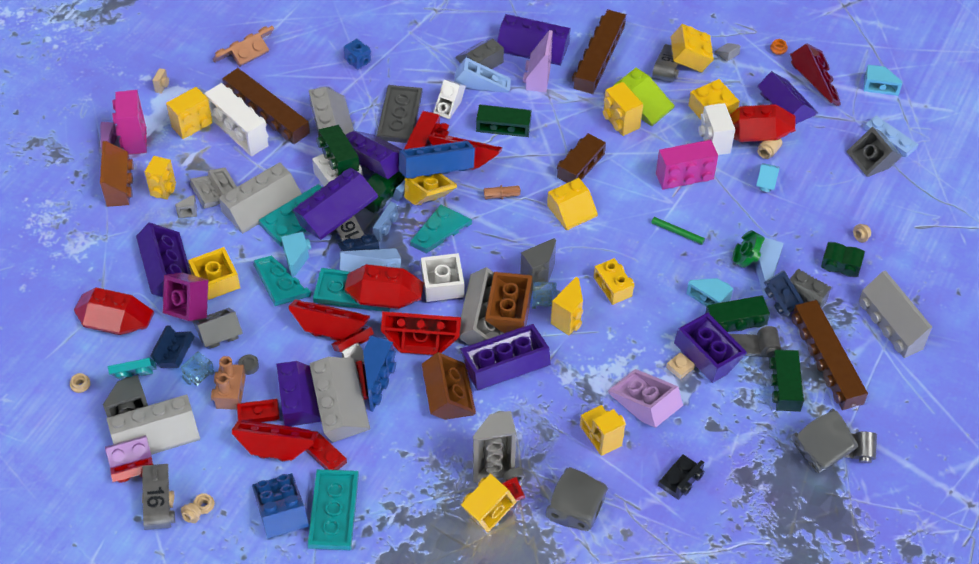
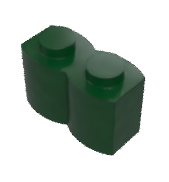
[821,242,865,277]

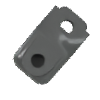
[791,408,858,473]
[546,467,608,531]

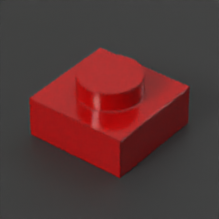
[502,477,526,502]

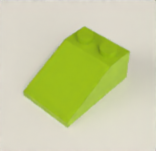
[613,67,675,126]

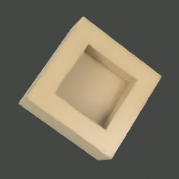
[152,68,169,94]
[666,352,695,380]

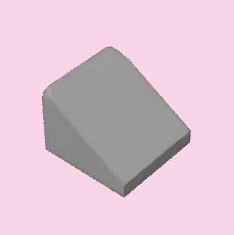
[715,43,741,62]
[175,195,197,218]
[341,343,364,363]

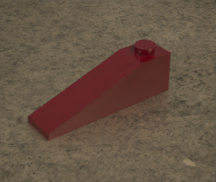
[790,43,841,106]

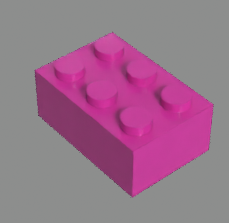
[112,90,147,155]
[656,140,718,190]

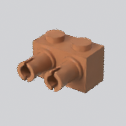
[211,356,246,410]

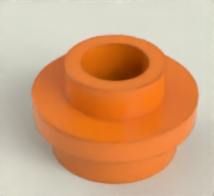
[770,39,788,55]

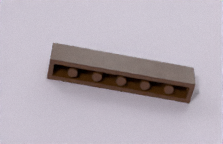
[572,9,626,94]
[222,68,310,144]
[791,300,868,410]

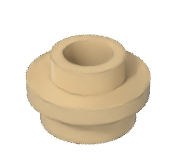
[853,224,871,243]
[70,373,91,393]
[193,493,215,514]
[181,503,201,523]

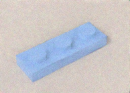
[864,115,918,158]

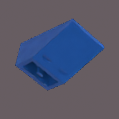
[363,335,397,412]
[252,473,309,539]

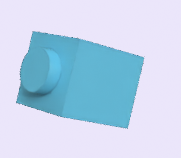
[864,65,902,96]
[756,163,780,192]
[281,232,311,277]
[686,278,733,307]

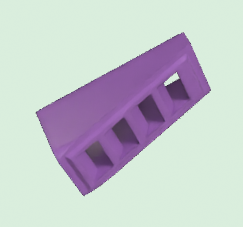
[100,122,117,151]

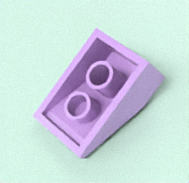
[523,30,553,92]
[608,369,683,428]

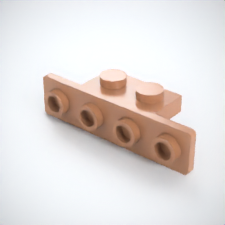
[213,26,275,67]

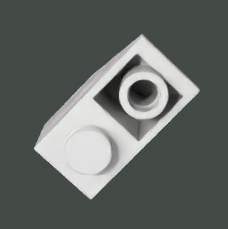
[433,80,466,119]

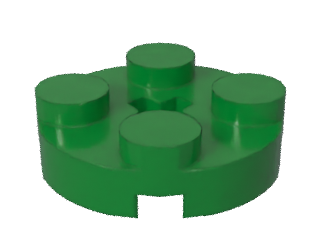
[733,230,765,268]

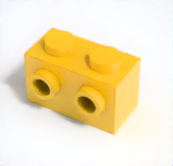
[144,156,176,200]
[593,258,635,305]

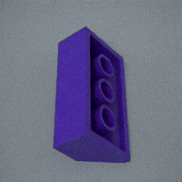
[497,14,571,66]
[346,130,402,179]
[293,167,378,240]
[136,222,191,297]
[460,324,551,391]

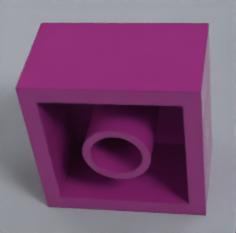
[163,272,208,321]

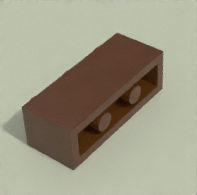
[557,133,606,183]

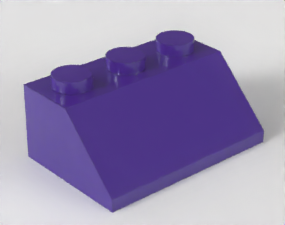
[757,71,818,124]
[674,312,747,383]
[276,361,321,426]

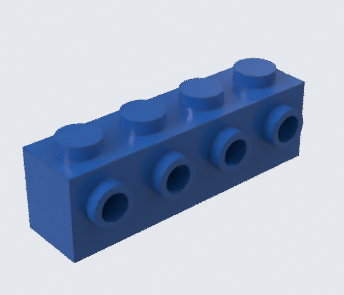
[399,141,475,179]

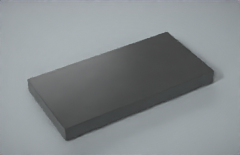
[377,85,423,143]

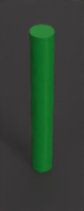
[651,217,705,245]

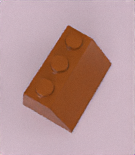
[100,141,134,207]
[485,272,533,333]
[422,352,476,420]

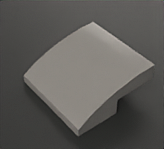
[190,168,237,208]

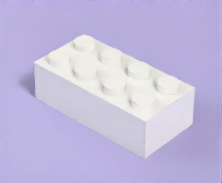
[204,83,269,157]

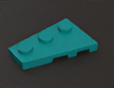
[410,204,472,253]
[253,255,311,306]

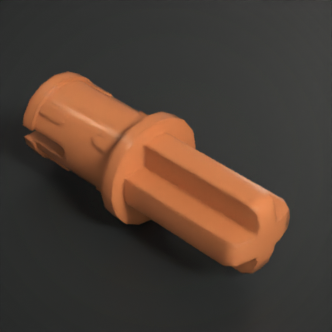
[484,185,521,200]

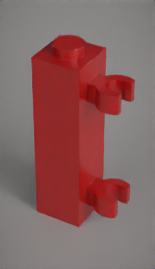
[404,111,449,149]

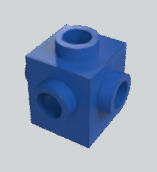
[344,39,371,69]

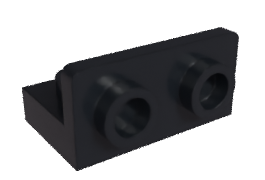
[658,454,705,500]

